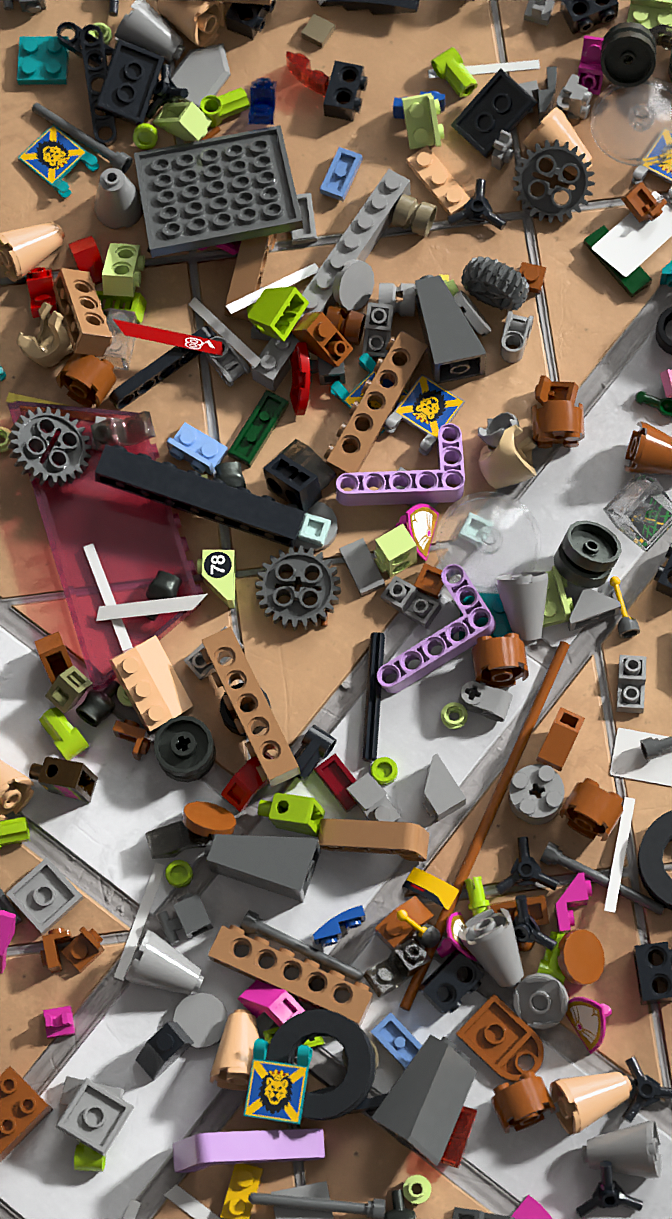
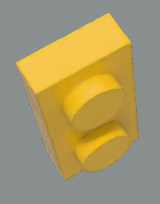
[220,1164,264,1219]

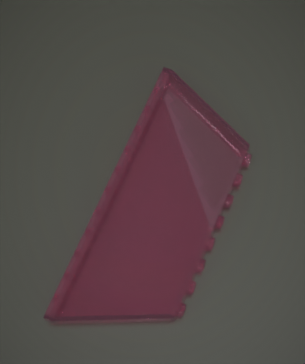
[8,401,203,690]

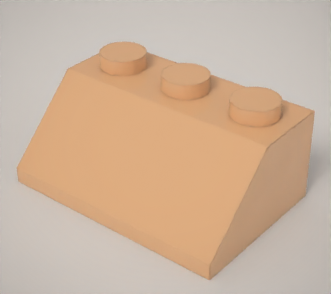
[108,635,193,731]

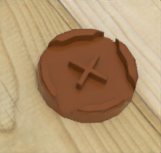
[182,801,236,837]
[557,929,605,985]

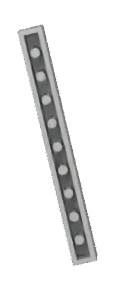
[251,169,411,392]

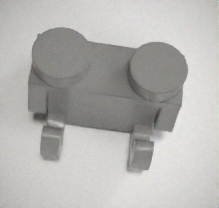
[556,74,592,120]

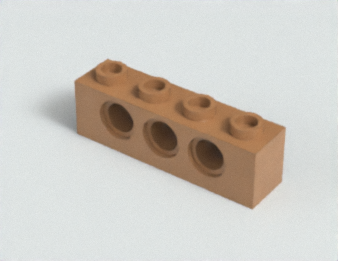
[53,268,112,357]

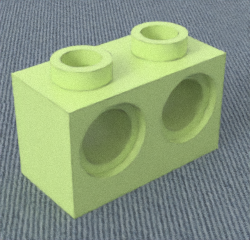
[102,243,145,297]
[374,524,417,578]

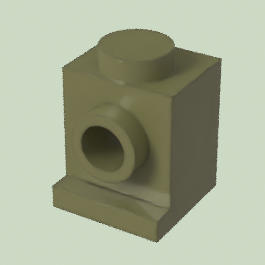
[45,665,93,714]

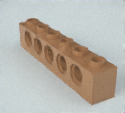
[324,331,428,476]
[200,626,301,787]
[208,925,374,1027]

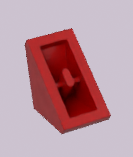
[68,235,104,285]

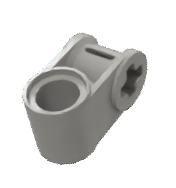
[501,311,534,363]
[207,336,251,387]
[459,681,513,722]

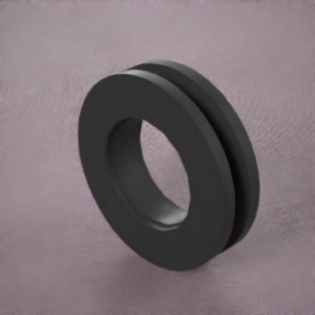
[638,810,672,911]
[266,1009,376,1121]

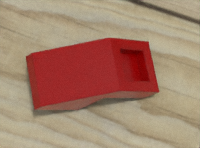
[27,267,58,318]
[221,752,274,812]

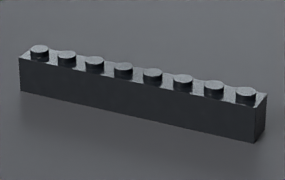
[95,444,305,549]

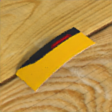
[403,867,460,910]

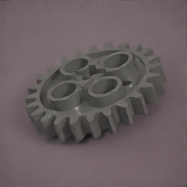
[513,139,595,223]
[7,407,92,488]
[255,545,341,631]

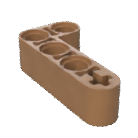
[224,234,277,322]
[318,819,430,862]

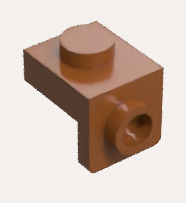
[621,182,667,223]
[535,375,579,406]
[112,719,151,761]
[40,928,73,973]

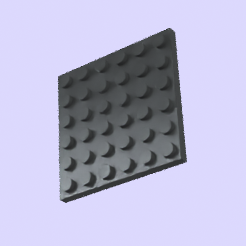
[134,125,303,258]

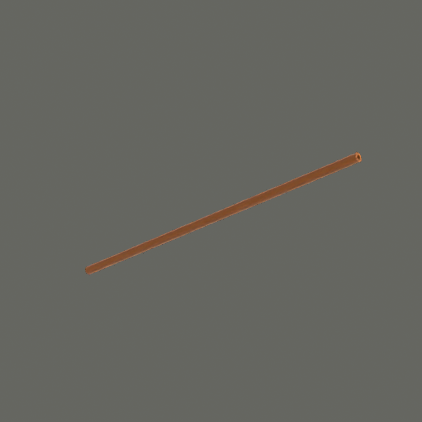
[399,641,570,1011]

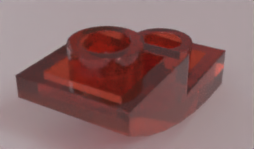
[286,51,329,96]
[439,1106,477,1169]

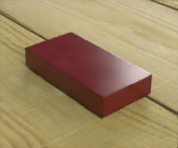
[314,753,357,813]

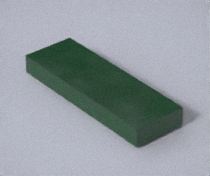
[584,225,652,298]
[227,389,289,467]

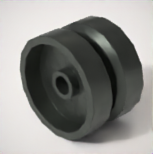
[600,22,656,88]
[553,520,622,588]
[154,716,216,782]

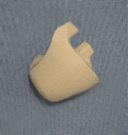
[17,302,73,368]
[478,424,537,489]

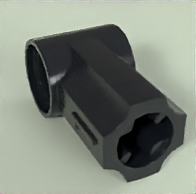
[294,724,337,781]

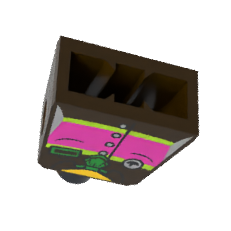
[29,757,98,803]

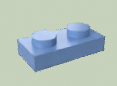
[320,147,362,202]
[371,1013,422,1069]

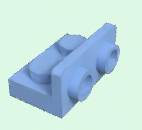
[166,422,228,476]

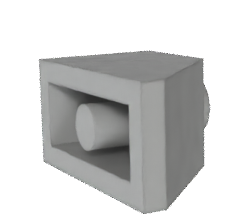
[422,754,466,821]

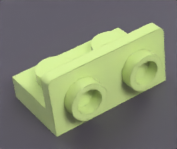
[627,0,672,38]
[401,93,445,149]
[543,566,574,628]

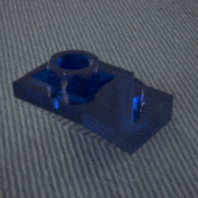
[248,78,277,125]

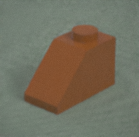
[34,631,73,685]
[375,896,434,954]

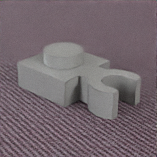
[491,130,514,170]

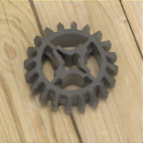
[461,256,529,311]

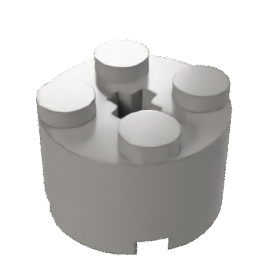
[509,764,564,825]

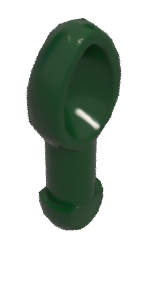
[635,391,672,418]

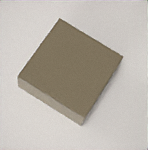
[301,14,335,48]

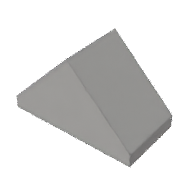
[568,588,621,631]

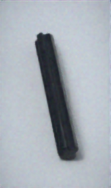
[362,632,385,762]

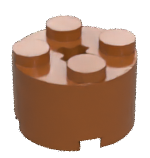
[56,353,116,408]
[531,400,585,449]
[471,633,529,688]
[559,778,624,841]
[490,1071,556,1133]

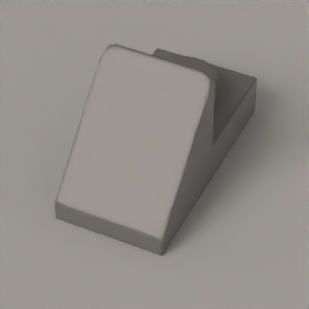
[346,773,401,822]

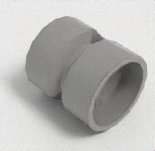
[379,283,415,317]

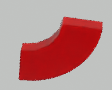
[290,342,310,415]

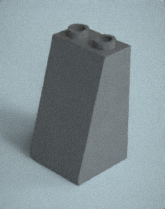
[415,275,486,384]
[204,834,321,902]
[371,1034,477,1166]

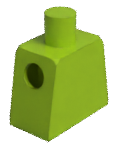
[247,286,309,342]
[258,793,325,837]

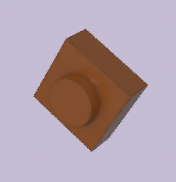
[519,262,546,294]
[414,563,445,599]

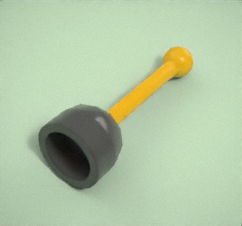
[610,576,640,639]
[396,910,441,948]

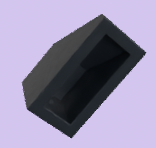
[135,1022,194,1081]

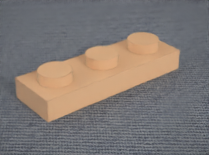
[407,146,470,216]

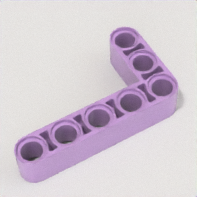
[336,423,465,506]
[377,564,496,693]
[172,1129,326,1173]

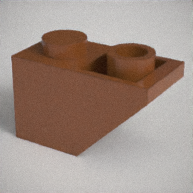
[291,311,353,367]
[536,707,585,772]

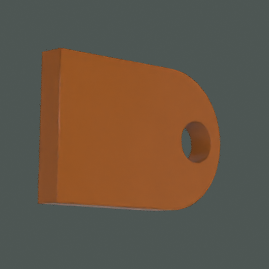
[456,994,544,1082]

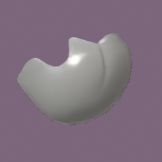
[478,412,519,448]

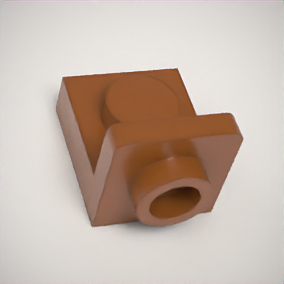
[61,926,104,973]

